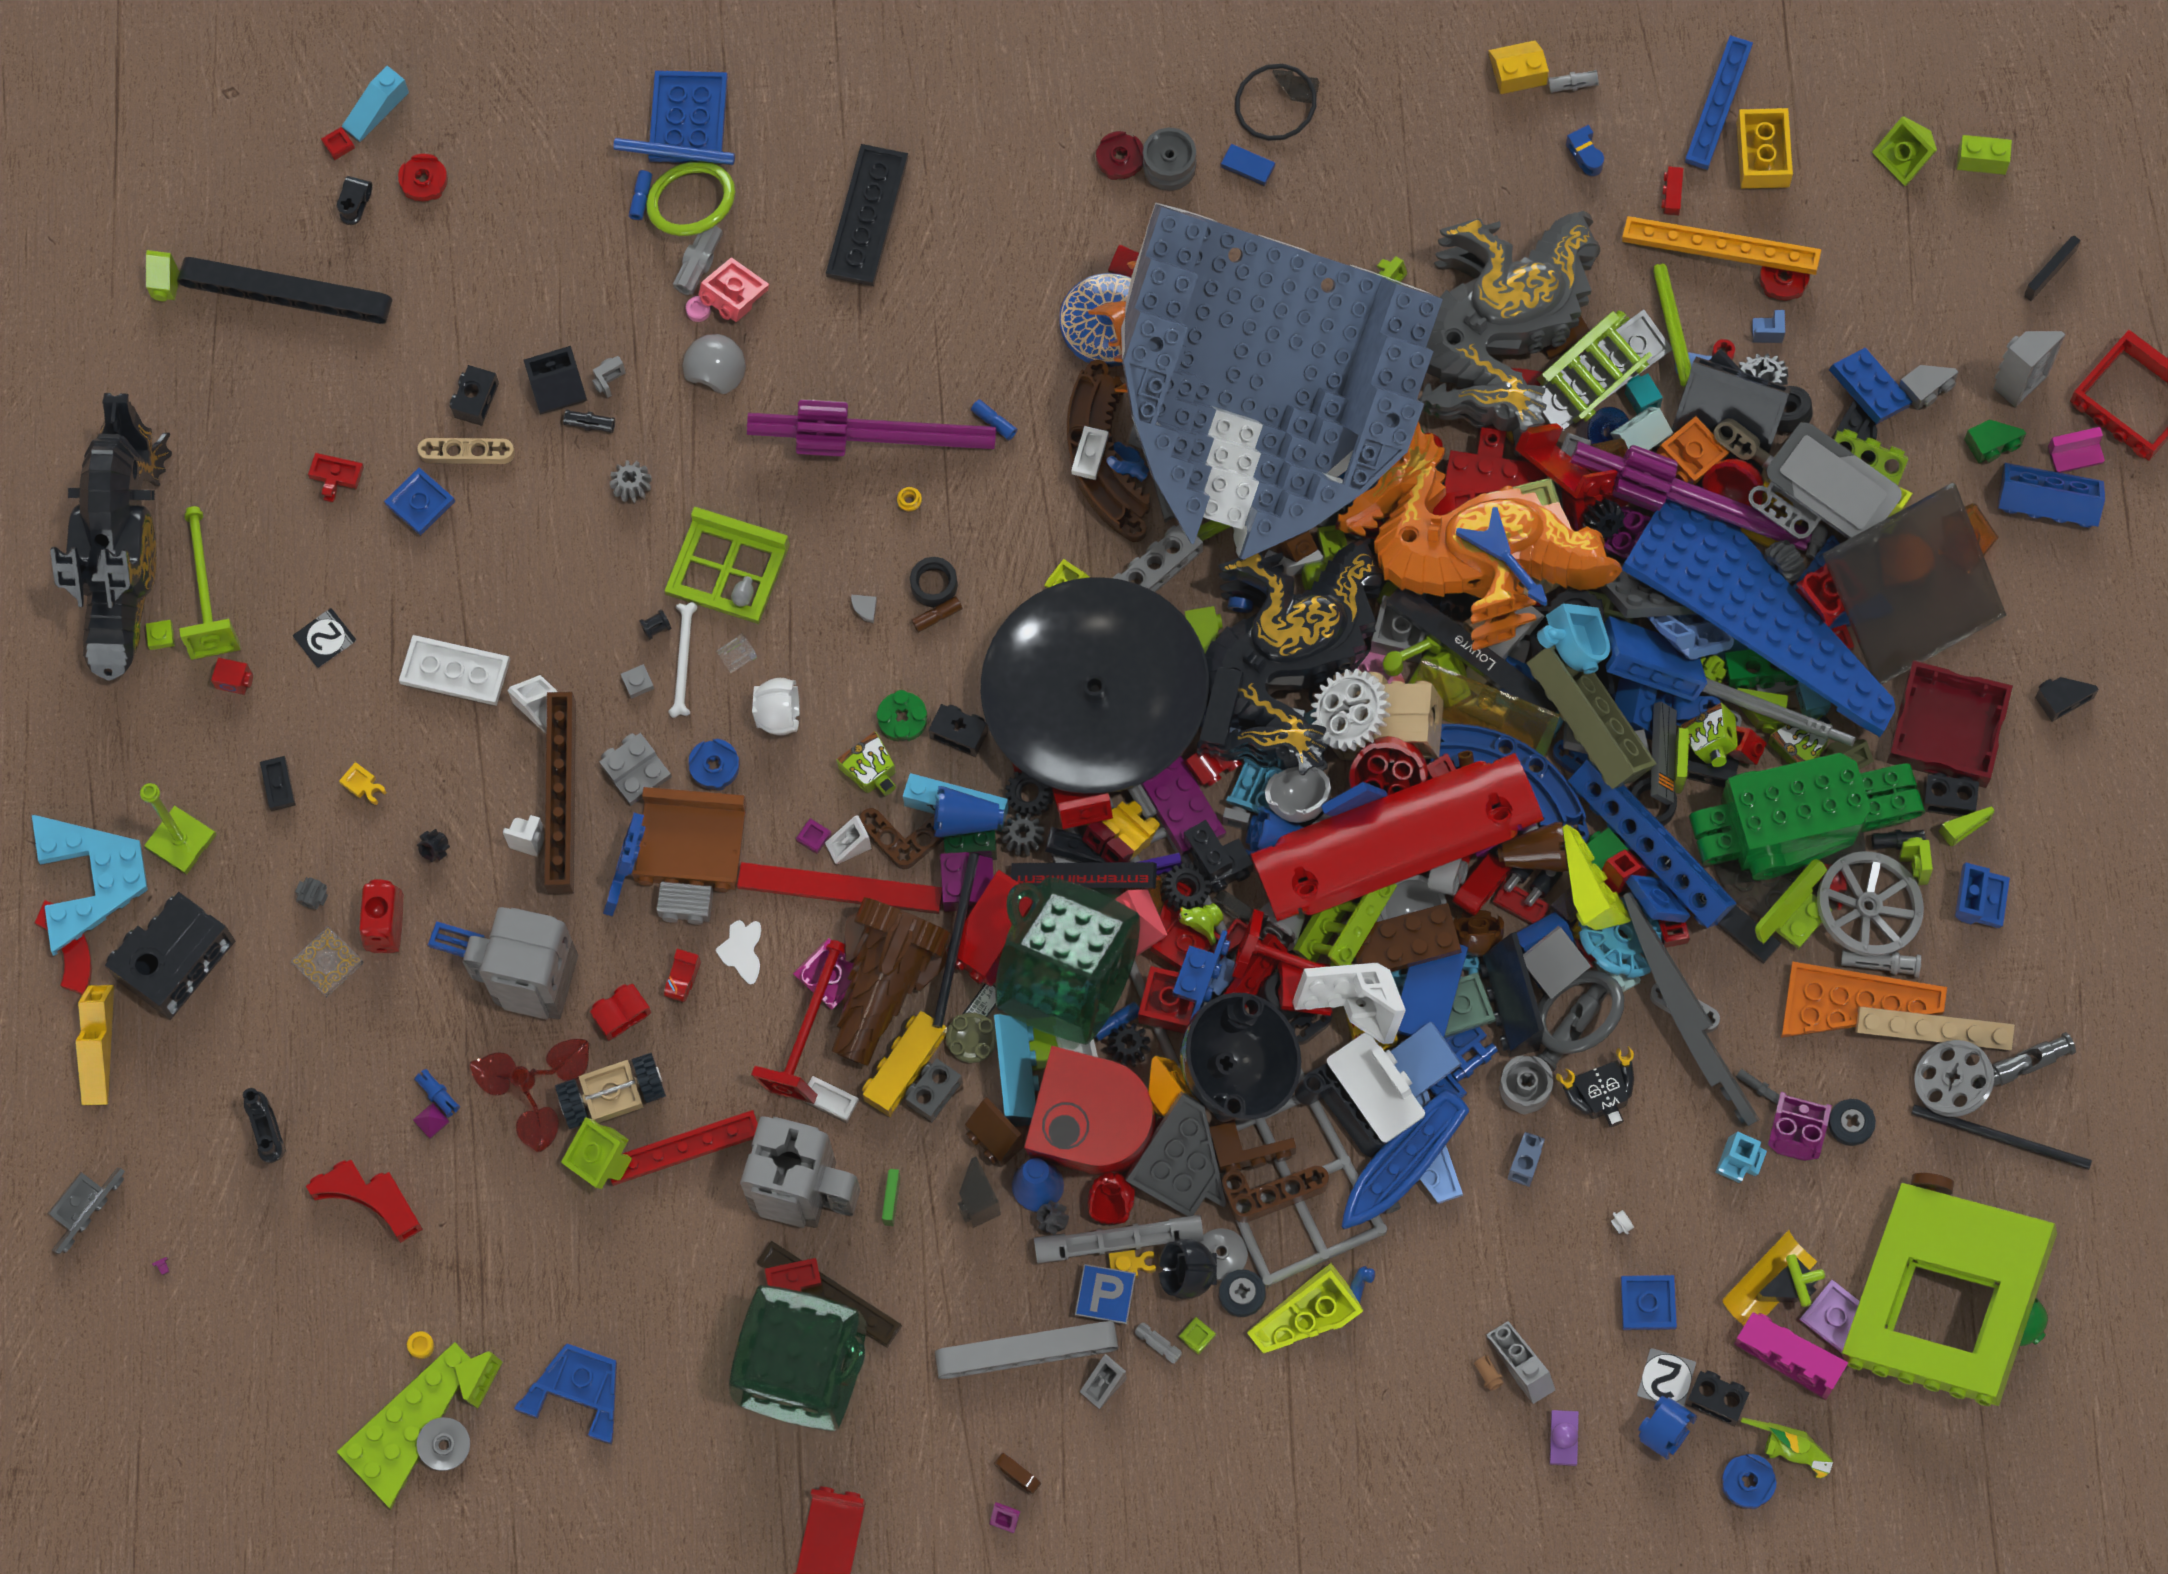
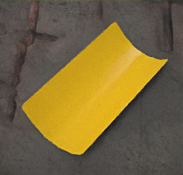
[1723,1230,1817,1326]

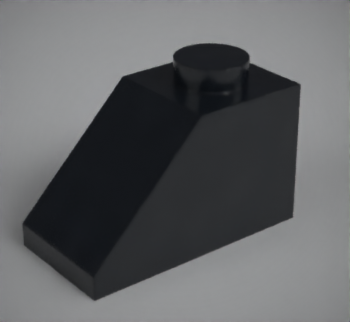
[2035,677,2099,722]
[1755,1258,1818,1303]

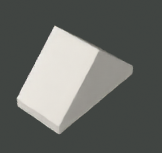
[825,816,872,864]

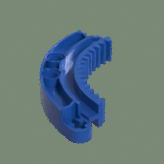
[1429,724,1589,844]

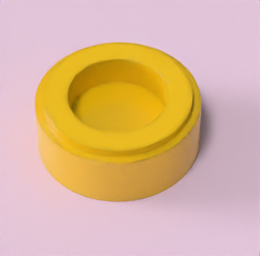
[407,1331,435,1359]

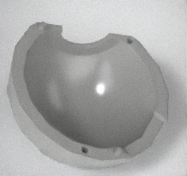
[682,334,746,394]
[1265,766,1331,823]
[1381,875,1446,920]

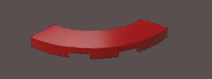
[35,900,92,995]

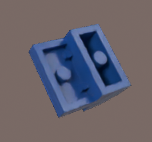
[1955,862,2010,928]

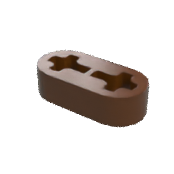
[994,1453,1041,1494]

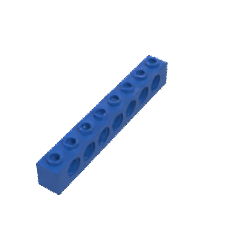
[1568,759,1737,928]

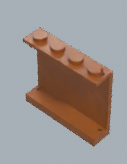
[632,787,747,892]

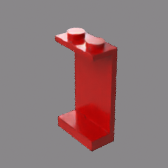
[1515,423,1618,499]
[1052,787,1113,829]
[793,1486,866,1574]

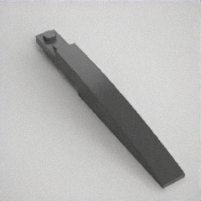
[1623,893,1760,1126]

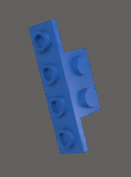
[1173,930,1231,1020]

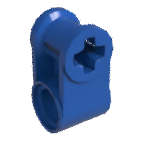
[1673,696,1721,726]

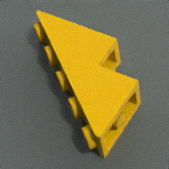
[76,985,114,1105]

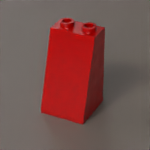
[947,870,1049,987]

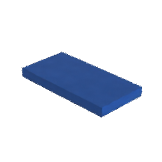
[1397,945,1468,1038]

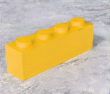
[862,1011,947,1117]

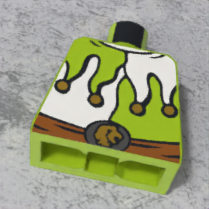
[1681,702,1737,767]
[1768,715,1832,764]
[837,731,896,796]

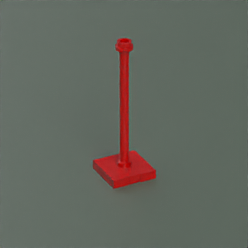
[1232,909,1327,979]
[751,940,845,1104]

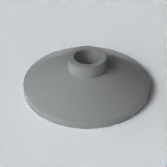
[1199,1228,1248,1280]
[417,1417,470,1471]

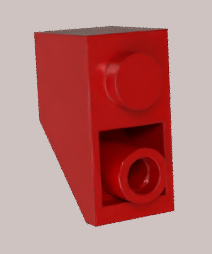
[1601,849,1652,894]

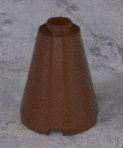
[1498,822,1569,872]

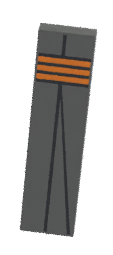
[1651,702,1677,805]

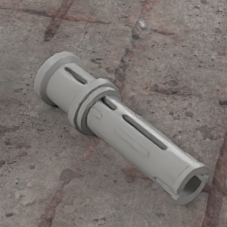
[1841,949,1921,978]

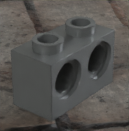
[905,1058,963,1123]

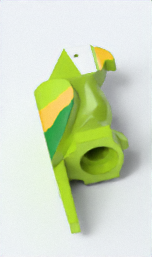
[1741,1417,1833,1478]

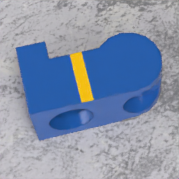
[1566,125,1604,176]

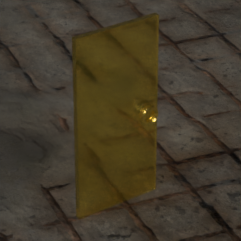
[1416,659,1560,758]

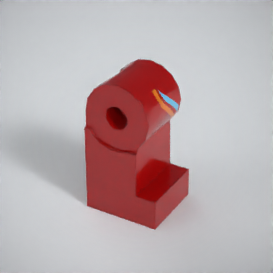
[664,949,701,1002]

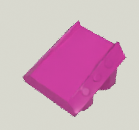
[793,938,854,1010]

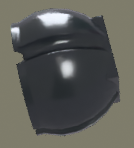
[1158,1239,1217,1299]

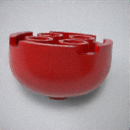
[1349,736,1428,795]

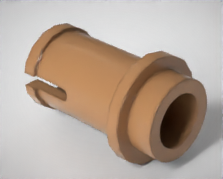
[1474,1355,1504,1391]

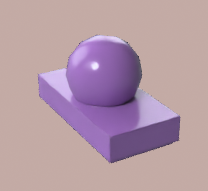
[1550,1410,1578,1466]

